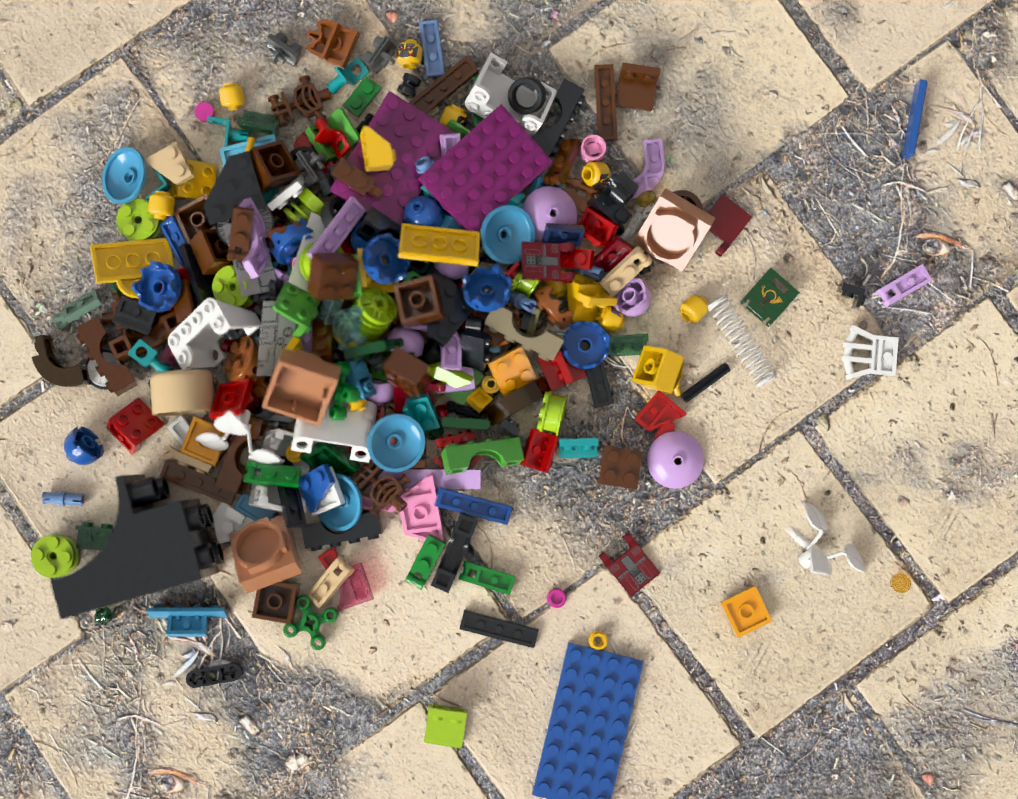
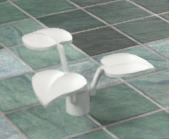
[195,409,285,465]
[798,502,866,575]

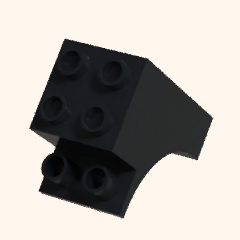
[50,474,224,620]

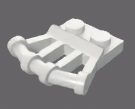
[841,325,899,380]

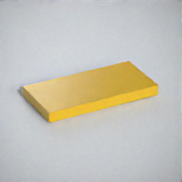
[398,223,480,266]

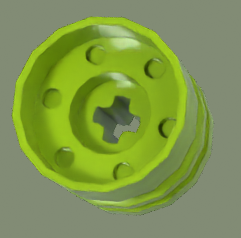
[283,187,325,223]
[346,288,398,341]

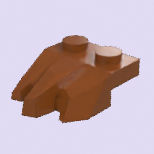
[305,19,360,69]

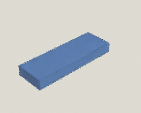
[419,19,445,79]

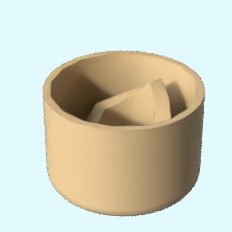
[150,369,214,416]

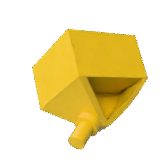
[632,345,684,397]

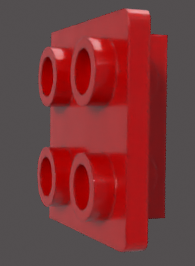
[106,398,164,455]

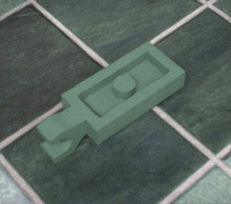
[51,289,102,330]

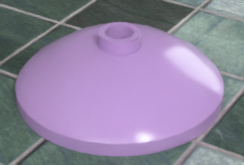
[522,186,577,242]
[647,431,704,489]

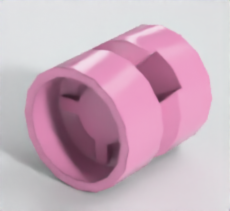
[580,135,606,164]

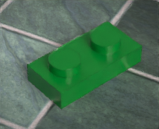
[343,76,382,118]

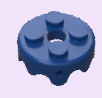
[270,218,314,265]
[362,233,411,284]
[132,261,181,312]
[462,264,512,312]
[561,321,610,369]

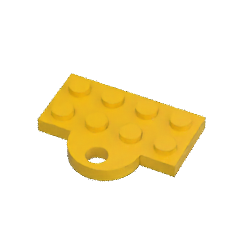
[90,238,175,298]

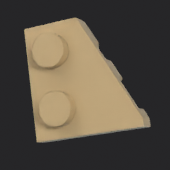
[145,142,195,186]

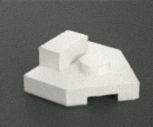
[213,502,254,544]

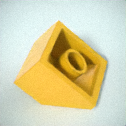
[360,126,396,173]

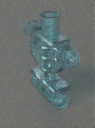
[318,299,366,350]

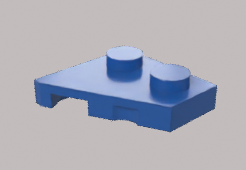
[299,464,335,513]

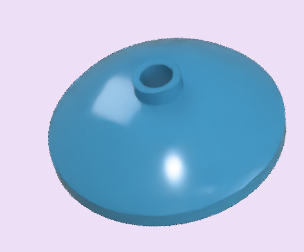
[102,147,147,204]
[480,205,535,264]
[367,414,425,472]
[318,473,363,531]

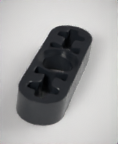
[186,662,243,688]

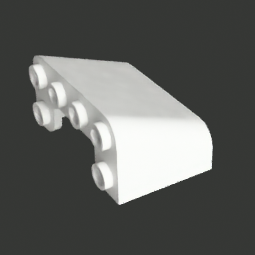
[465,53,557,138]
[168,298,261,370]
[291,400,377,463]

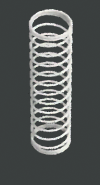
[708,294,778,387]

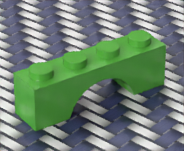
[441,436,524,475]

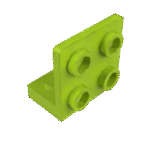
[424,703,468,748]

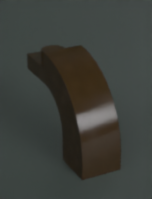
[32,335,91,387]
[483,377,551,426]

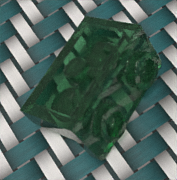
[237,111,280,136]
[609,333,649,357]
[75,521,114,550]

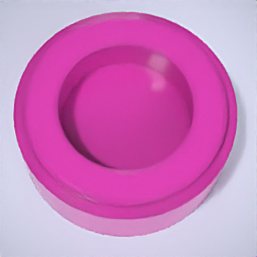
[195,102,215,123]
[547,588,566,608]

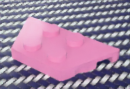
[400,474,446,546]

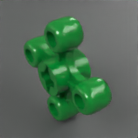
[329,362,361,420]
[283,594,339,650]

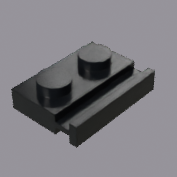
[112,296,159,336]

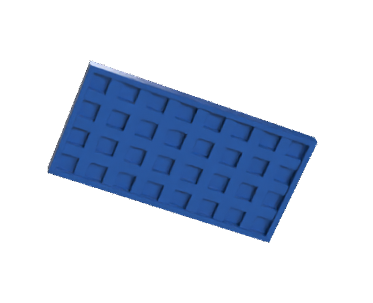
[532,642,644,799]

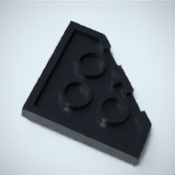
[203,151,266,225]
[424,266,474,348]

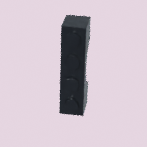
[533,79,586,158]
[356,207,432,276]
[301,512,383,551]
[430,513,479,593]

